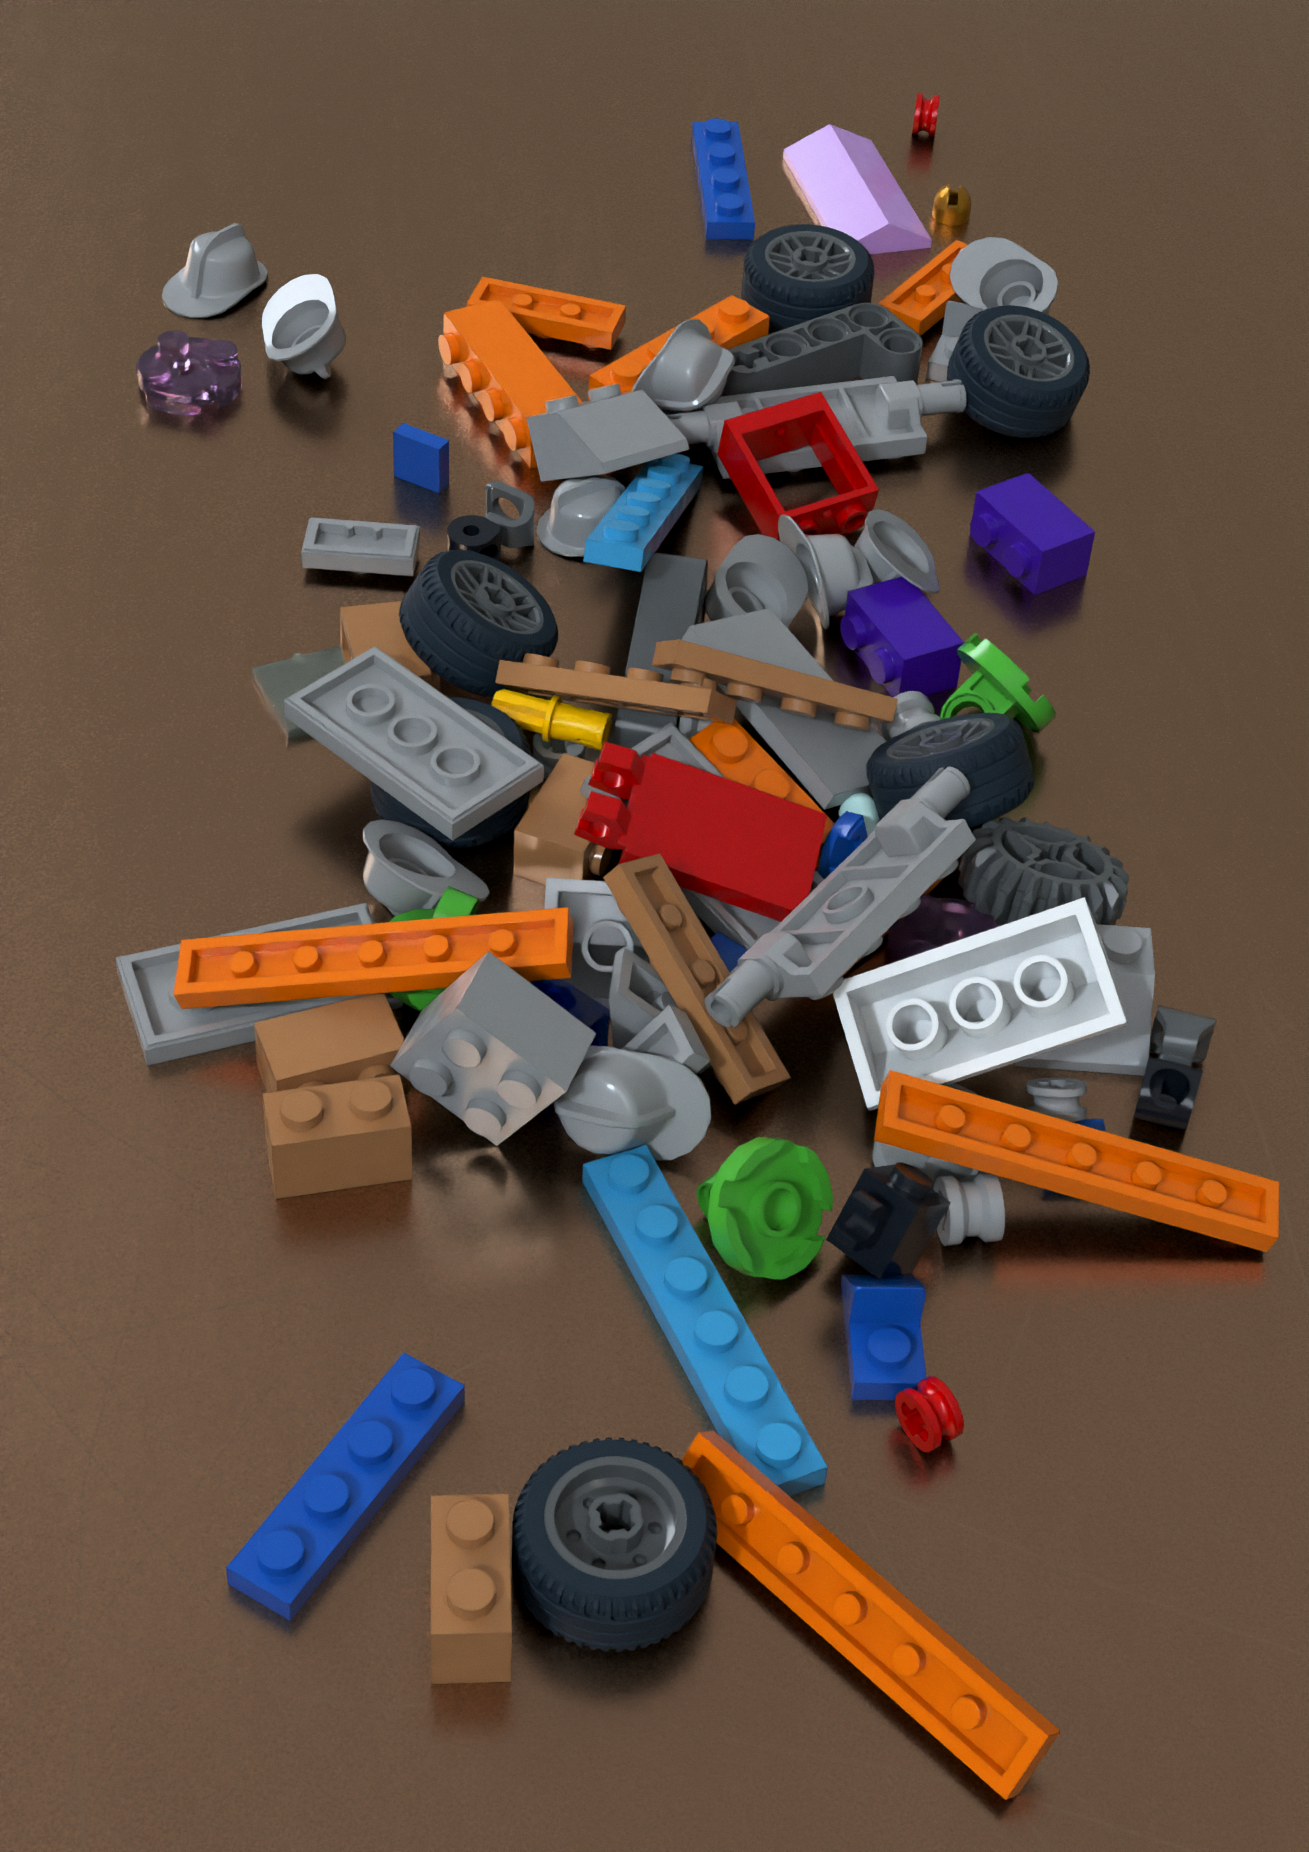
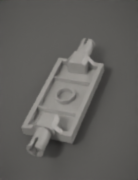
[666,376,966,479]
[704,767,976,1027]

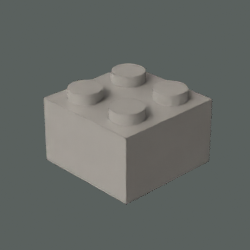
[390,951,596,1146]

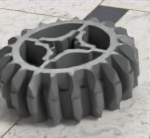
[958,817,1129,925]

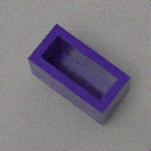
[969,473,1095,595]
[840,576,964,697]

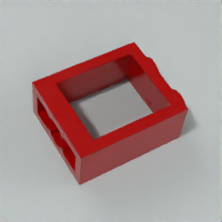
[717,392,879,541]

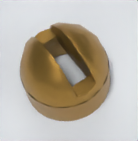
[932,184,971,226]

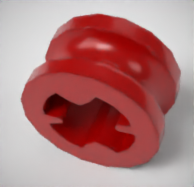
[912,92,940,137]
[895,1376,964,1453]

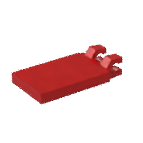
[574,742,827,922]

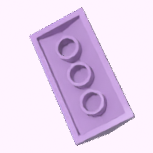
[783,124,932,255]

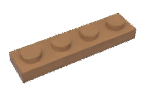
[652,639,898,732]
[495,653,737,725]
[603,853,791,1105]

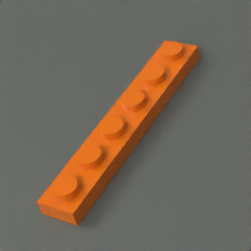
[173,907,574,1009]
[874,1070,1279,1252]
[682,1431,1061,1800]

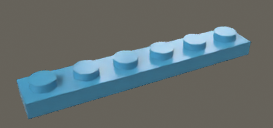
[583,453,703,572]
[582,1144,828,1496]

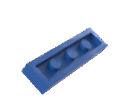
[691,118,755,239]
[226,1352,465,1621]

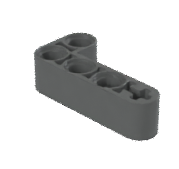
[721,303,923,396]
[614,553,708,749]

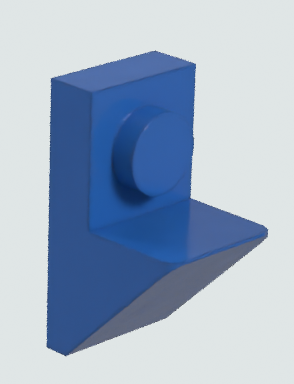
[841,1274,927,1400]

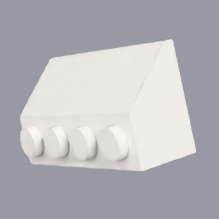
[833,897,1128,1111]

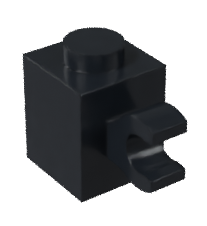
[826,1162,951,1279]

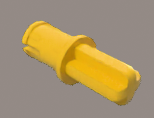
[491,689,612,751]

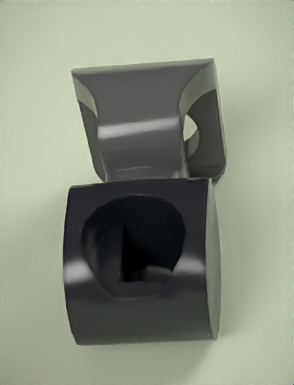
[447,481,535,562]
[1133,1005,1217,1131]

